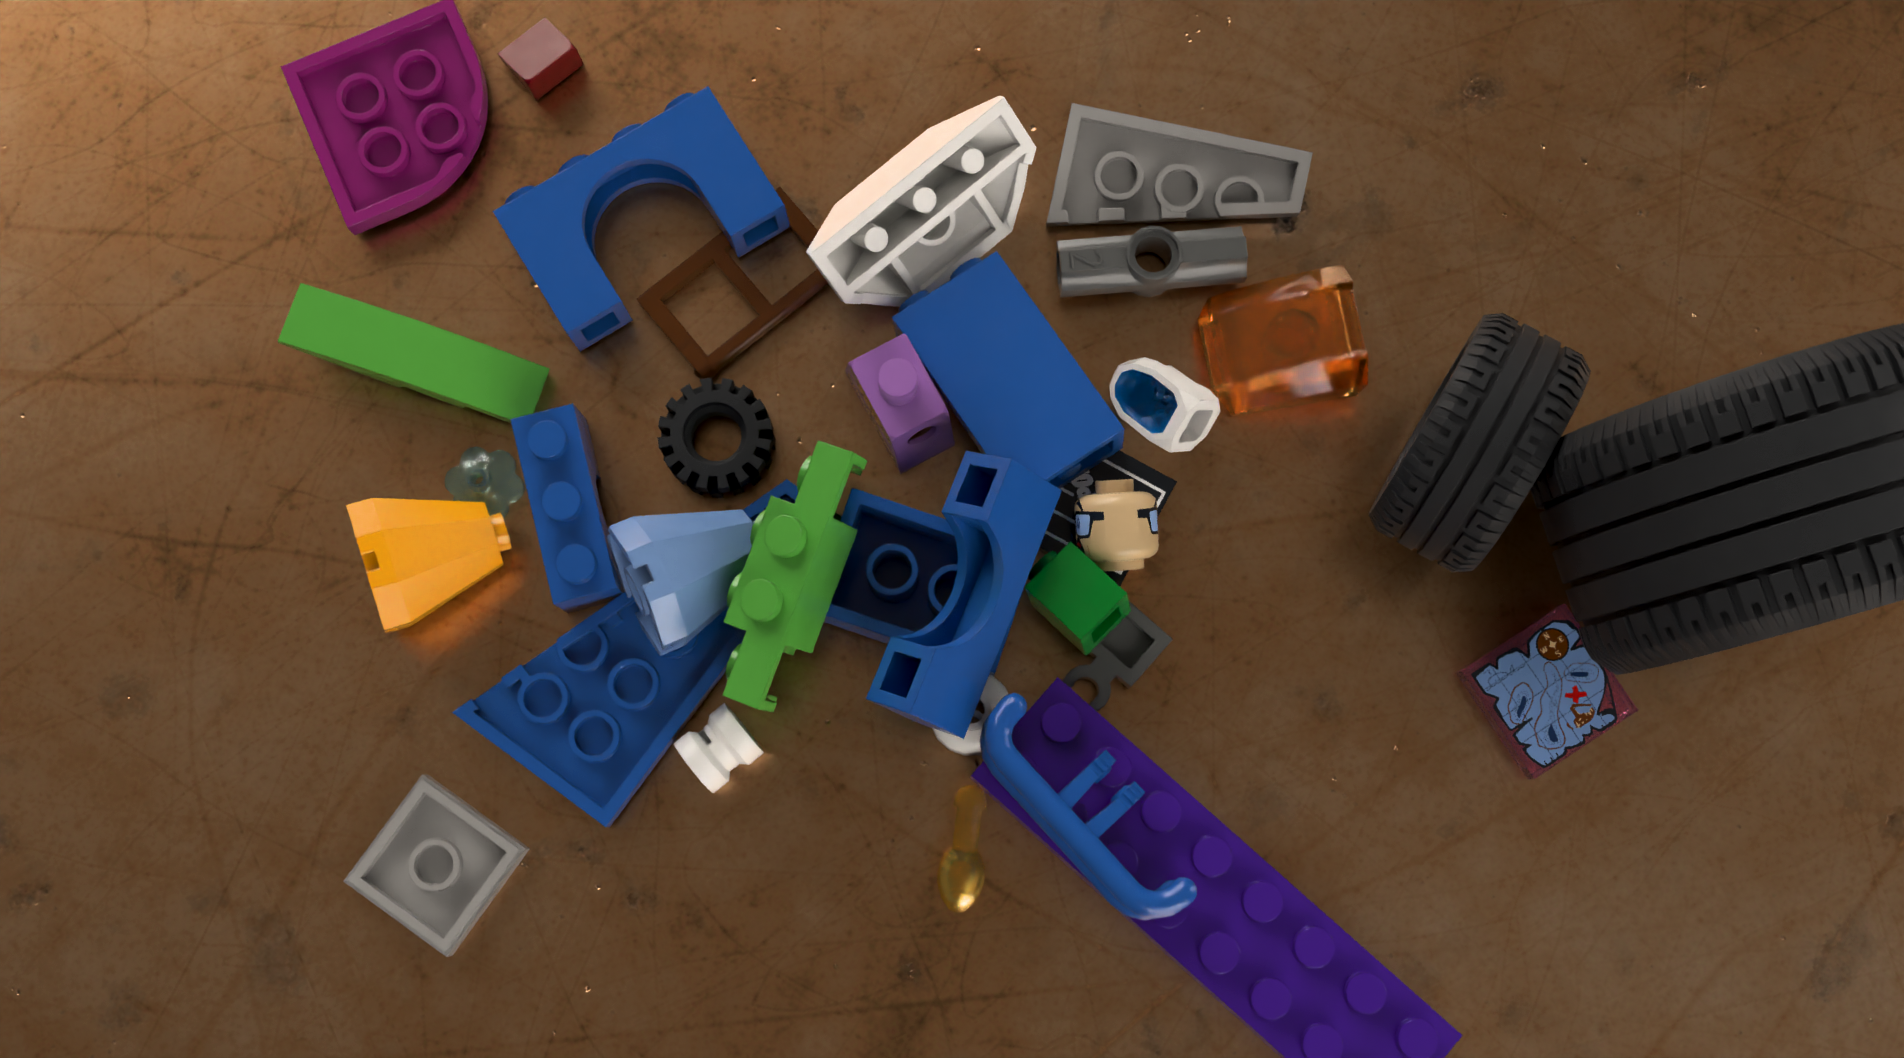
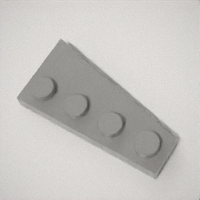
[1046,103,1313,227]

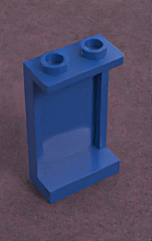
[892,251,1125,489]

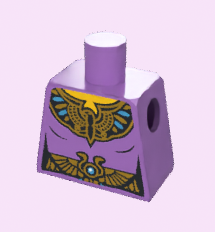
[845,333,955,474]

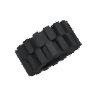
[657,378,776,498]

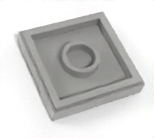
[343,774,530,957]

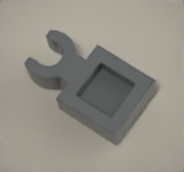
[1063,601,1173,711]

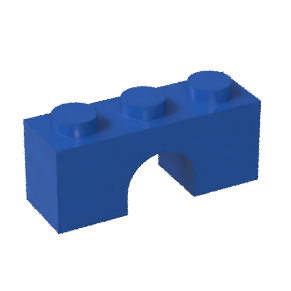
[510,403,625,613]

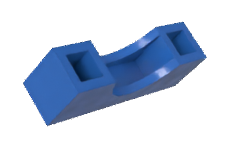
[866,451,1062,739]

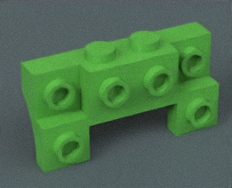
[722,440,867,713]

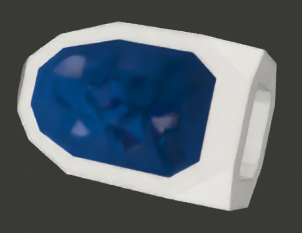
[1109,357,1221,453]

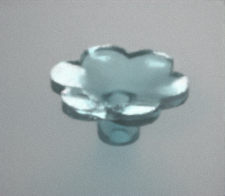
[445,447,525,518]

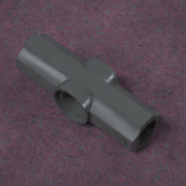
[1056,226,1248,297]

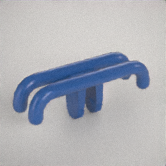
[979,693,1197,921]

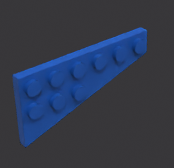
[452,479,798,827]

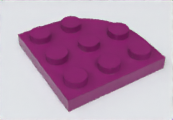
[281,0,488,235]

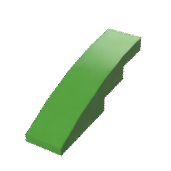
[278,283,550,423]

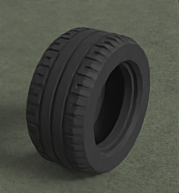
[1369,313,1591,572]

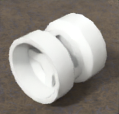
[673,703,764,793]

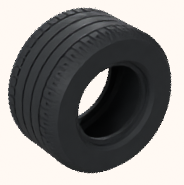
[1530,323,1904,675]

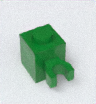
[1025,541,1131,656]

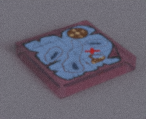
[1456,603,1638,780]

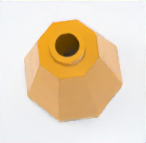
[346,498,511,634]

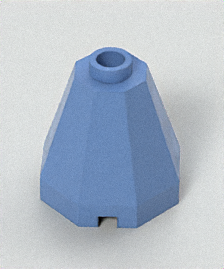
[607,509,755,656]

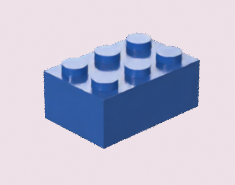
[824,488,1024,676]

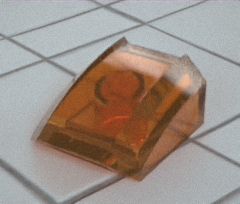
[1197,265,1368,416]

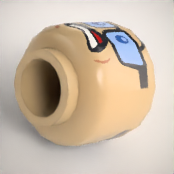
[1074,479,1159,571]

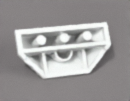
[806,96,1037,307]

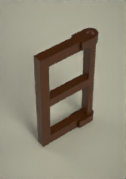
[636,187,828,379]

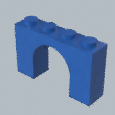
[493,86,790,351]

